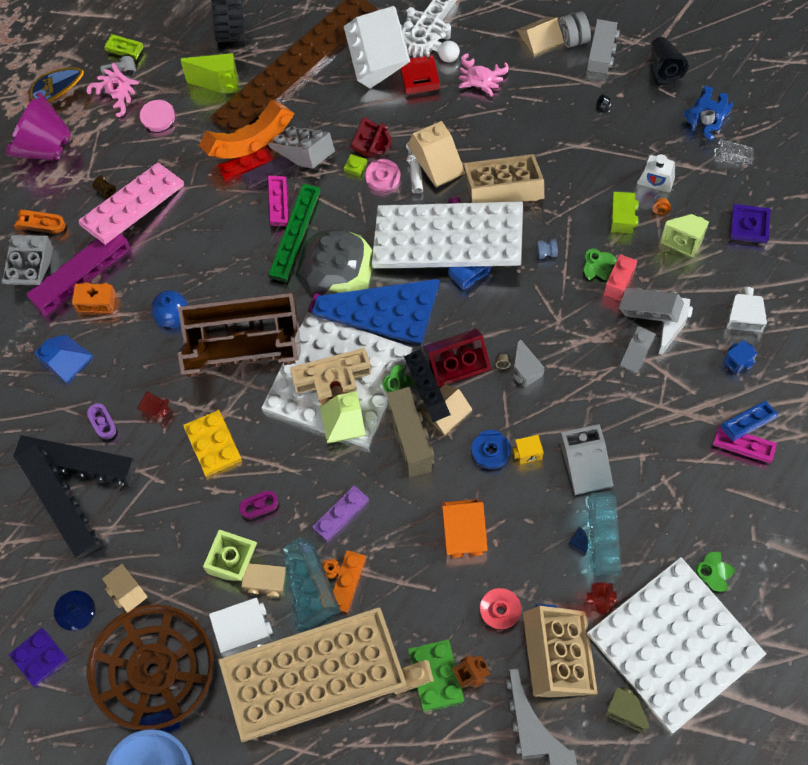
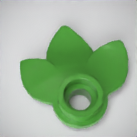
[583,248,617,281]
[382,365,415,393]
[694,552,735,592]

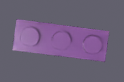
[312,485,369,542]

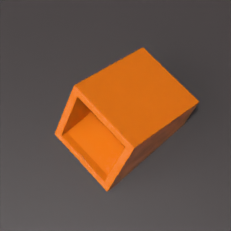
[441,499,488,558]

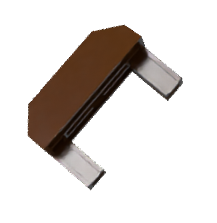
[178,293,301,377]

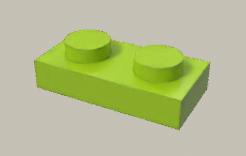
[104,34,143,60]

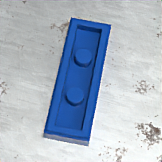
[720,401,778,442]

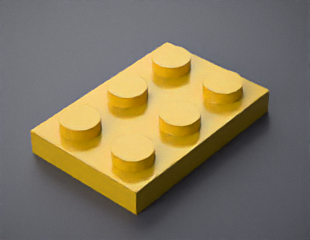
[183,410,242,477]

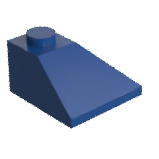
[34,334,93,383]

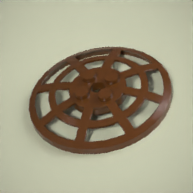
[87,604,214,731]

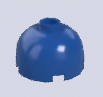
[151,290,188,328]

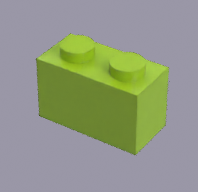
[611,192,639,234]

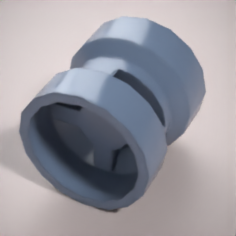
[536,239,558,259]

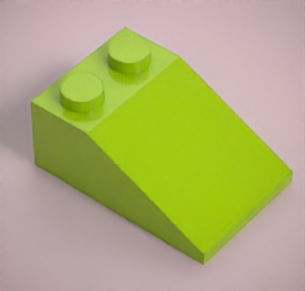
[181,53,239,93]

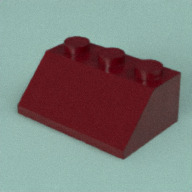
[423,328,492,387]

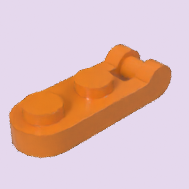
[14,210,66,234]

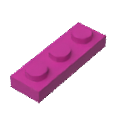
[267,175,288,227]
[713,425,777,464]

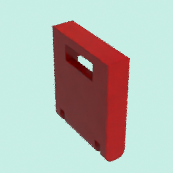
[400,55,440,94]

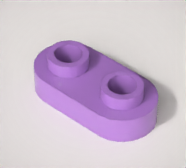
[87,404,116,440]

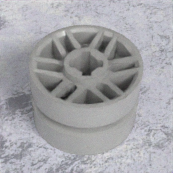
[559,11,591,48]

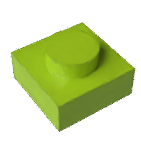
[344,154,367,177]

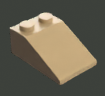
[407,121,465,188]

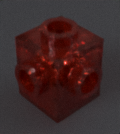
[587,582,617,614]

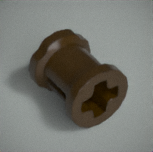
[92,176,116,199]

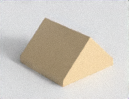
[517,17,564,55]
[418,384,472,436]

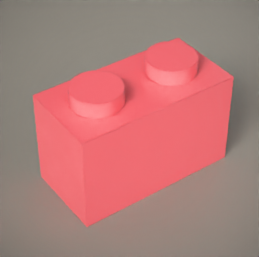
[604,254,637,301]

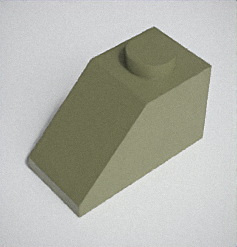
[605,687,649,733]

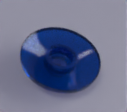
[54,590,95,631]

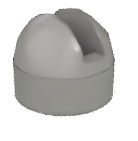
[701,110,715,125]

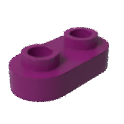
[239,491,279,520]

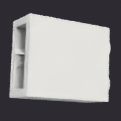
[209,598,273,658]

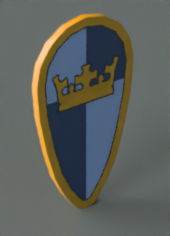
[30,67,84,102]

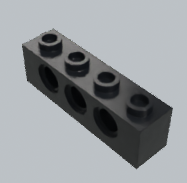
[403,349,451,423]

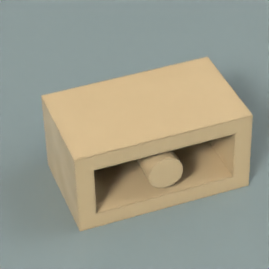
[242,563,288,598]
[102,564,148,613]

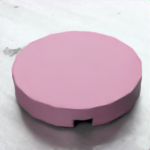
[140,100,175,132]
[365,159,401,192]

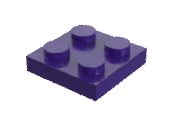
[730,204,771,243]
[8,627,68,687]

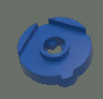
[471,430,511,469]

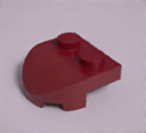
[349,117,392,158]

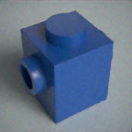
[724,340,757,374]

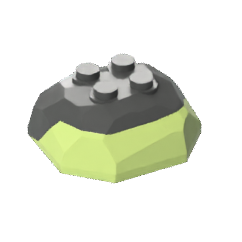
[296,230,373,296]

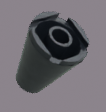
[651,37,689,84]

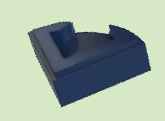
[568,527,589,555]

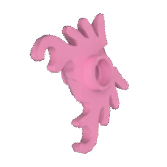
[458,53,509,96]
[87,63,139,117]

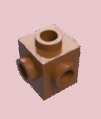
[452,655,491,688]

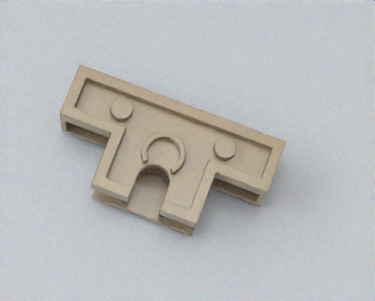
[290,348,371,406]

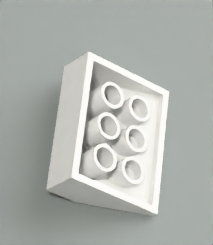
[344,6,410,89]

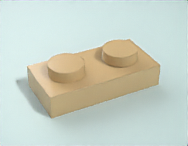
[393,660,434,694]

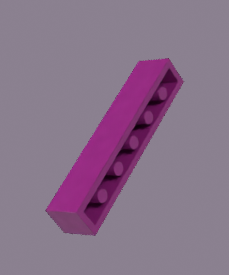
[26,234,131,317]

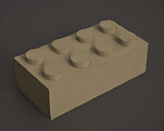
[386,387,435,478]

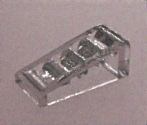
[714,139,754,164]

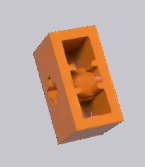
[72,282,116,313]

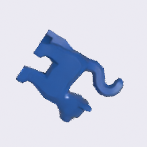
[683,85,734,140]

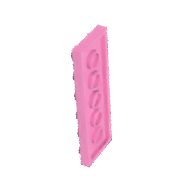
[79,162,184,245]

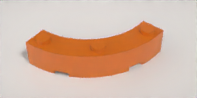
[198,100,295,158]

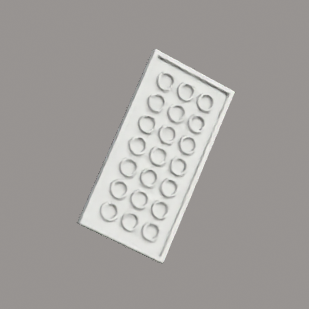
[372,202,523,268]

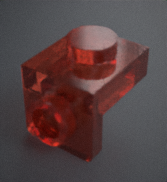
[136,391,170,420]

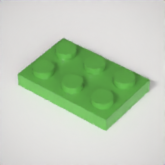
[408,639,464,712]

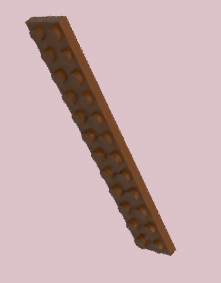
[211,0,379,134]

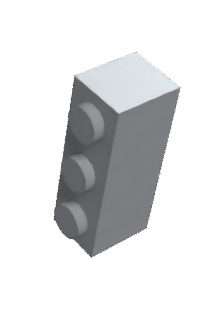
[587,19,620,74]
[619,287,684,323]

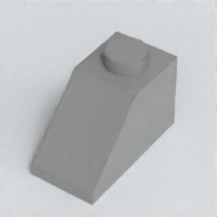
[620,326,656,374]
[513,340,545,388]

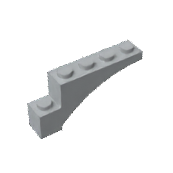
[505,669,577,765]

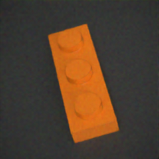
[328,550,366,615]

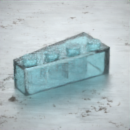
[586,492,622,576]
[283,538,341,632]

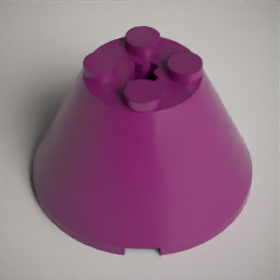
[5,92,71,160]

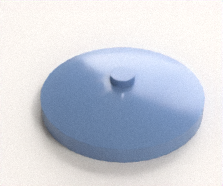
[106,730,192,765]

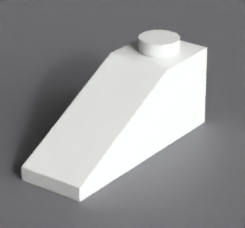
[659,298,693,355]

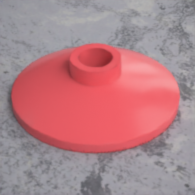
[480,588,522,629]

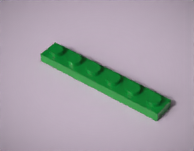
[268,184,321,283]

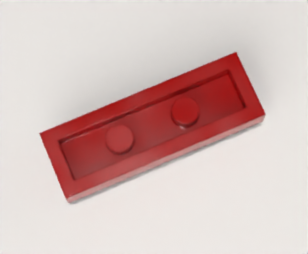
[218,147,274,182]

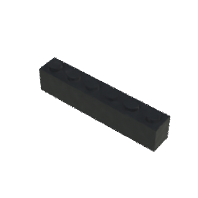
[13,435,137,487]
[15,444,102,559]

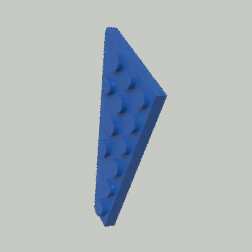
[312,279,440,346]

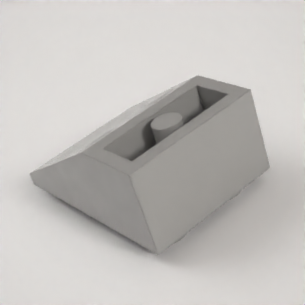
[268,126,335,168]
[2,235,53,285]
[559,424,614,495]

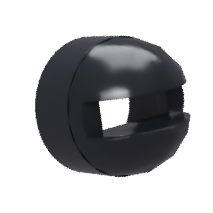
[596,94,611,110]

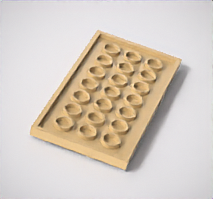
[218,607,407,742]

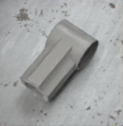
[100,56,137,79]

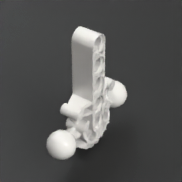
[400,0,460,63]

